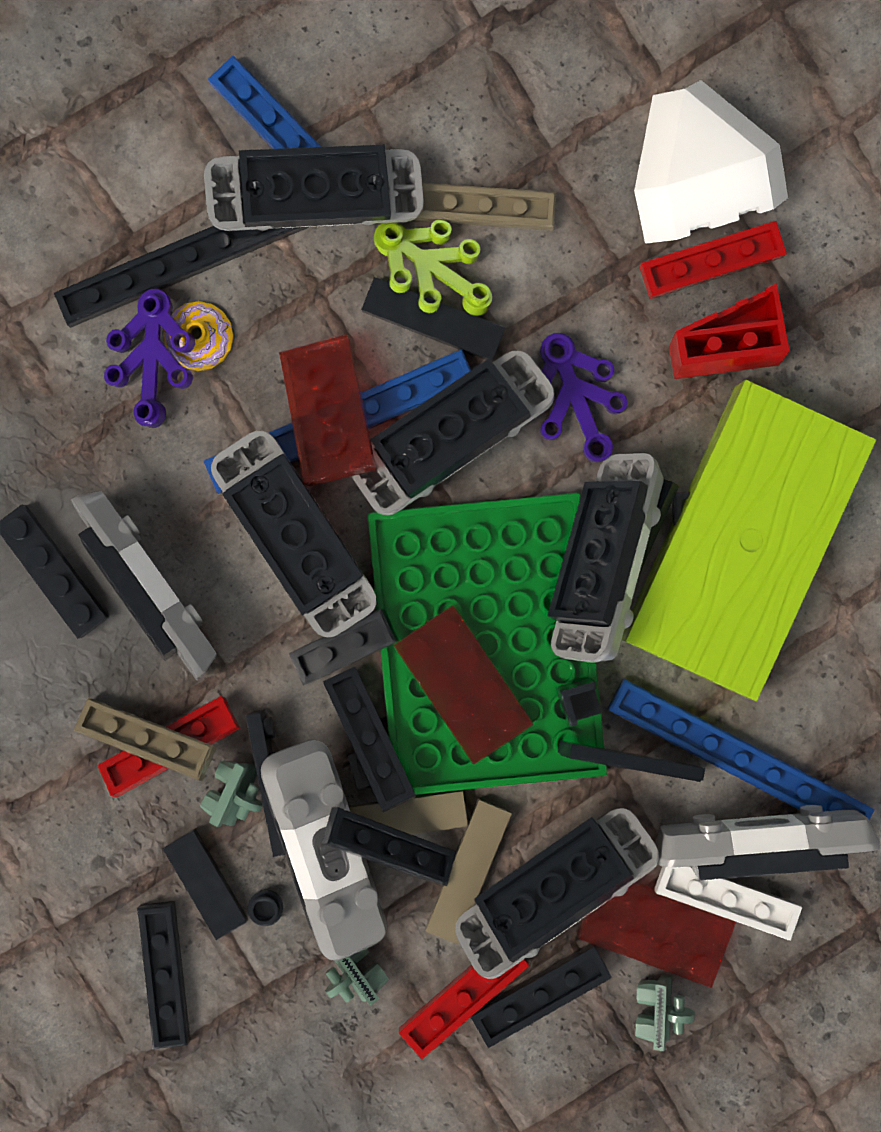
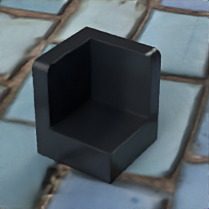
[556,678,602,727]

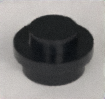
[247,890,283,926]

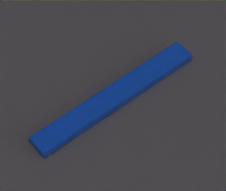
[204,349,471,494]
[607,678,875,820]

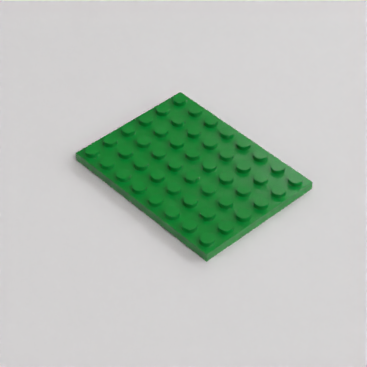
[368,493,607,794]

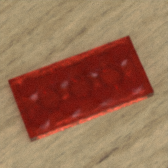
[279,334,377,487]
[394,605,533,764]
[578,882,736,988]

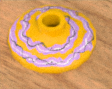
[163,301,234,371]

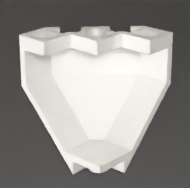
[634,80,788,243]

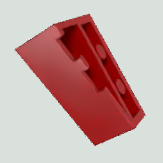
[669,283,790,379]

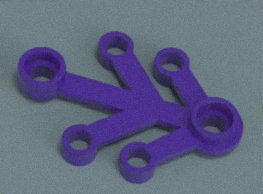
[104,289,195,428]
[540,333,627,463]

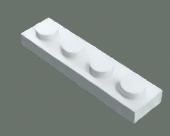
[654,866,802,941]

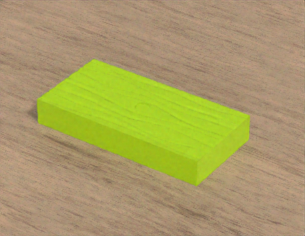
[622,380,876,702]

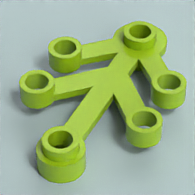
[374,219,492,316]

